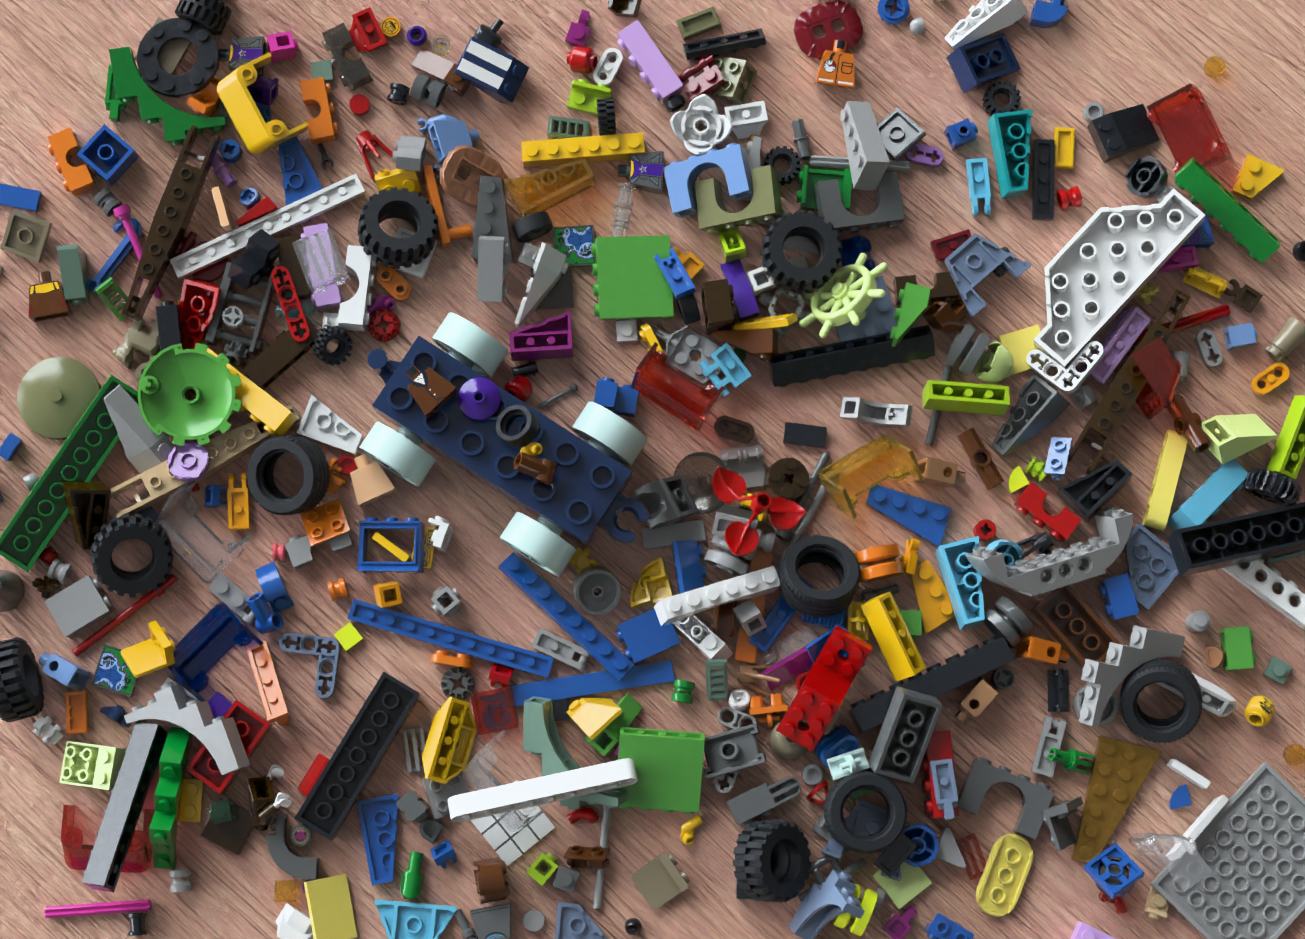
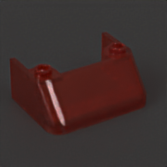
[1115,337,1182,420]
[632,342,725,430]
[61,805,155,873]

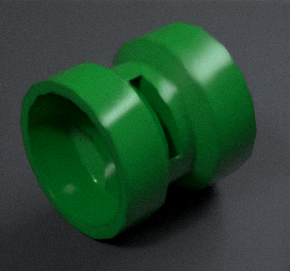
[671,679,695,704]

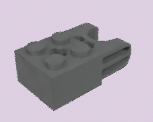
[633,475,699,530]
[726,777,801,826]

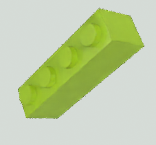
[922,380,1010,415]
[1266,395,1305,480]

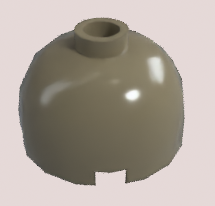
[769,721,808,761]

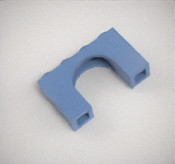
[663,143,753,218]

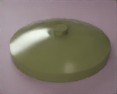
[17,357,101,439]

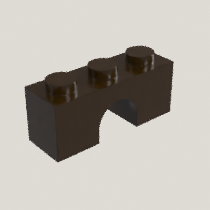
[893,272,959,305]

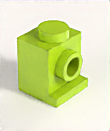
[526,852,559,886]

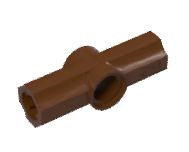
[1165,394,1211,454]
[957,428,1004,490]

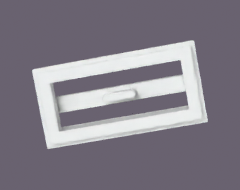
[1166,759,1211,789]

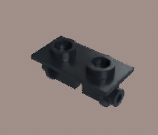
[1047,669,1069,712]

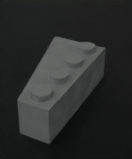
[471,175,514,263]

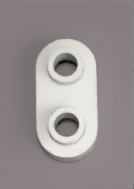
[593,48,623,86]

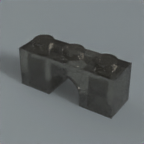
[322,23,373,91]

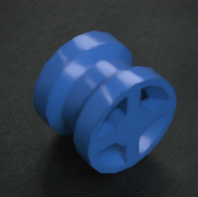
[219,139,242,163]

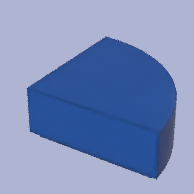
[1169,784,1191,809]

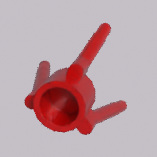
[356,130,393,179]

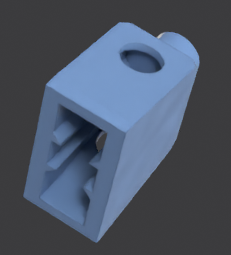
[38,652,92,691]

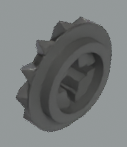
[441,667,475,700]

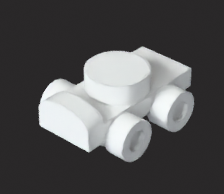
[33,715,64,745]

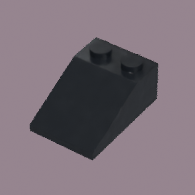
[1087,104,1160,163]

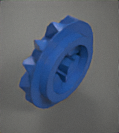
[878,0,910,25]

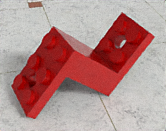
[776,625,873,752]

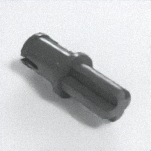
[792,119,811,160]

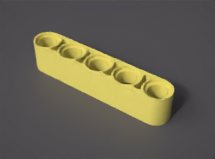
[1143,429,1188,531]

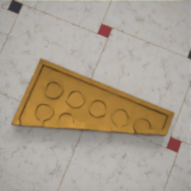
[1072,736,1162,863]

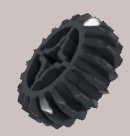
[1244,468,1301,506]

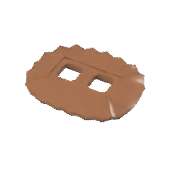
[440,145,505,209]

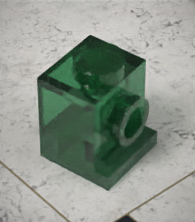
[209,799,236,825]

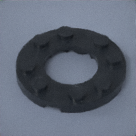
[137,18,220,98]

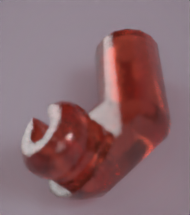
[1099,892,1127,915]

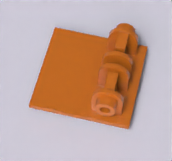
[300,498,350,547]

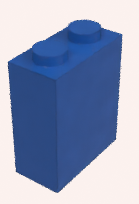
[615,609,680,665]

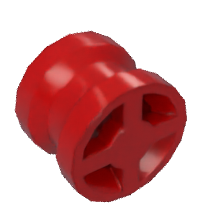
[973,519,996,542]

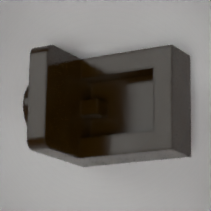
[608,0,642,18]

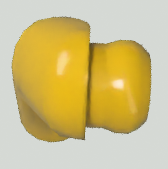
[680,815,703,845]

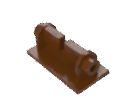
[564,845,610,869]

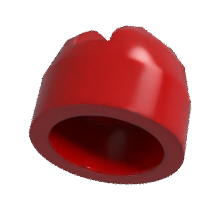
[39,548,58,565]

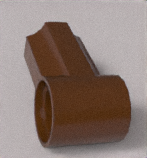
[513,452,558,485]

